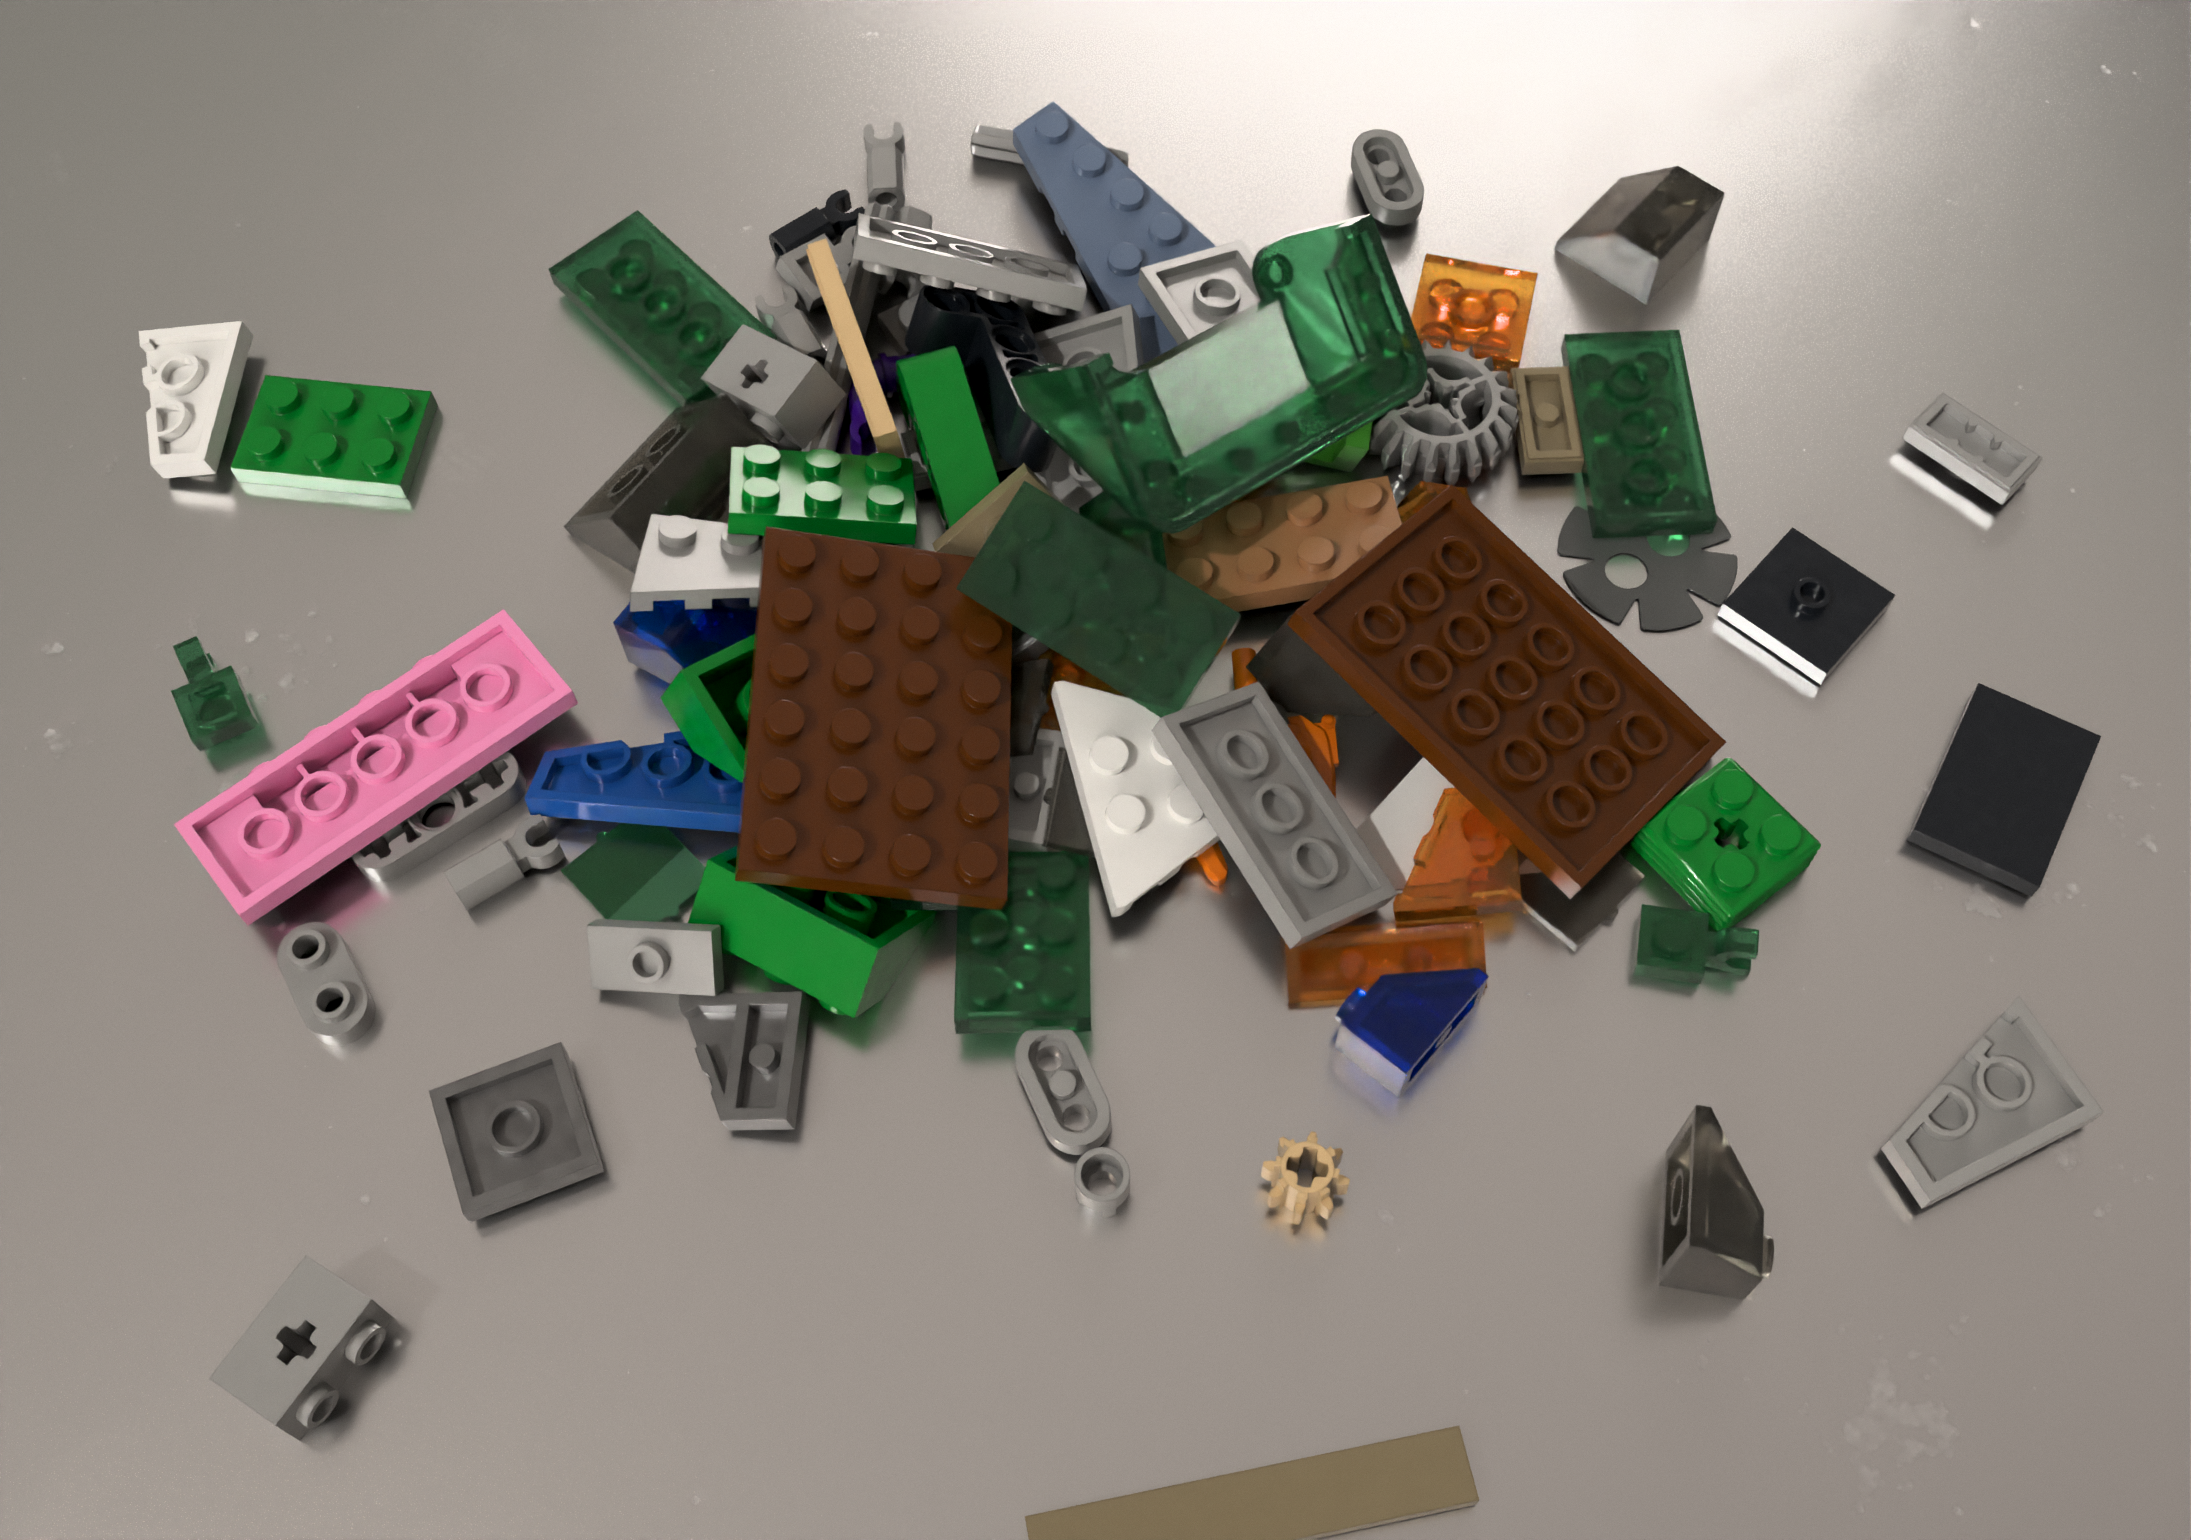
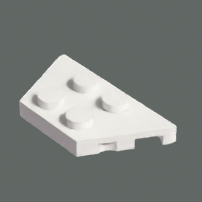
[1051,681,1220,917]

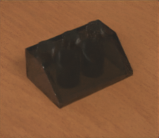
[563,394,773,574]

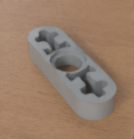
[351,751,526,882]

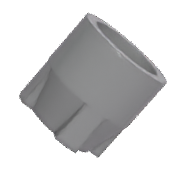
[1074,1147,1130,1218]

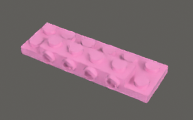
[174,609,578,926]

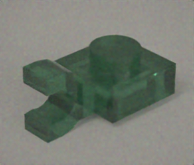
[171,636,260,752]
[1633,904,1759,984]

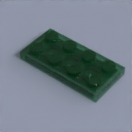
[548,210,777,414]
[1561,330,1717,538]
[956,480,1242,718]

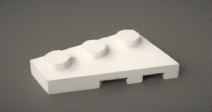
[138,321,253,479]

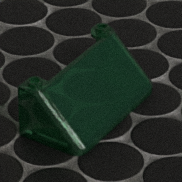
[1010,213,1428,534]

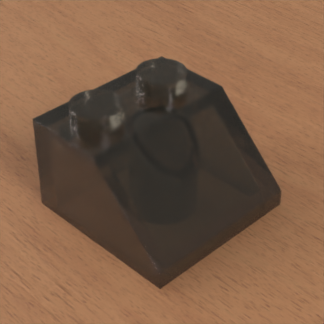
[1555,165,1725,305]

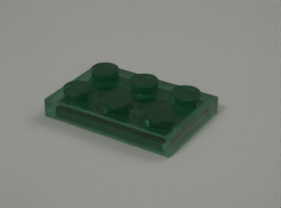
[954,851,1091,1034]

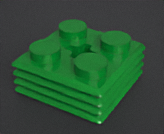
[1631,757,1821,934]

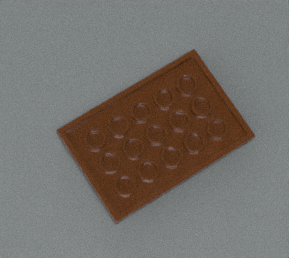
[1287,484,1726,899]
[735,526,1013,910]

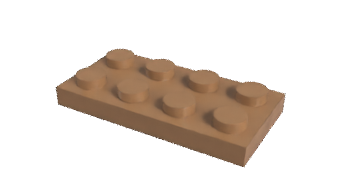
[1151,476,1402,623]

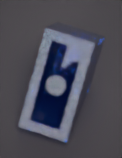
[1335,968,1489,1098]

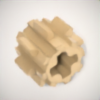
[1261,1131,1350,1225]

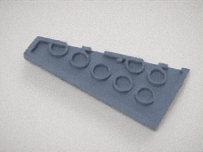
[1013,101,1217,412]

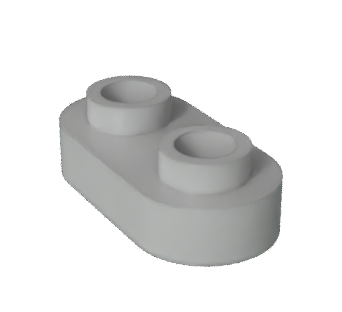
[1350,129,1425,226]
[277,922,376,1046]
[1015,1022,1111,1155]

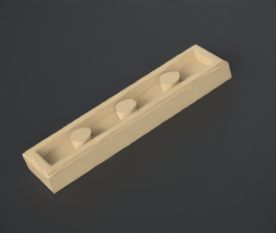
[806,238,905,458]

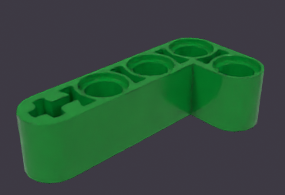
[896,346,1000,532]

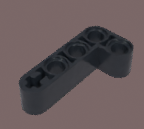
[904,285,1069,473]

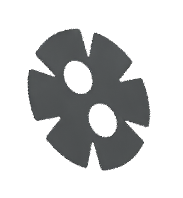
[1558,482,1738,630]

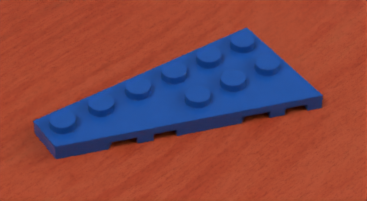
[525,731,743,833]

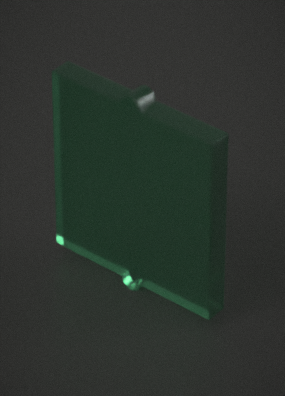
[561,823,705,922]

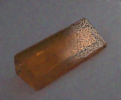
[1280,917,1487,1004]

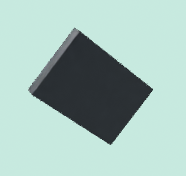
[1907,683,2101,897]

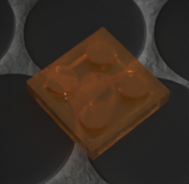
[1405,253,1538,374]

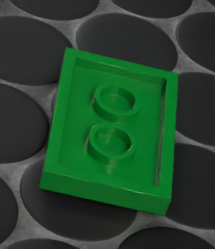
[230,375,438,499]
[728,444,917,545]

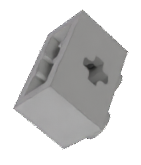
[701,324,846,449]
[208,1255,393,1441]

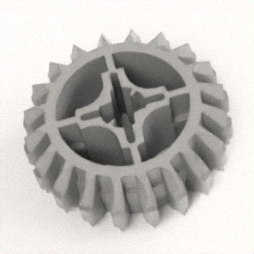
[1369,339,1519,488]

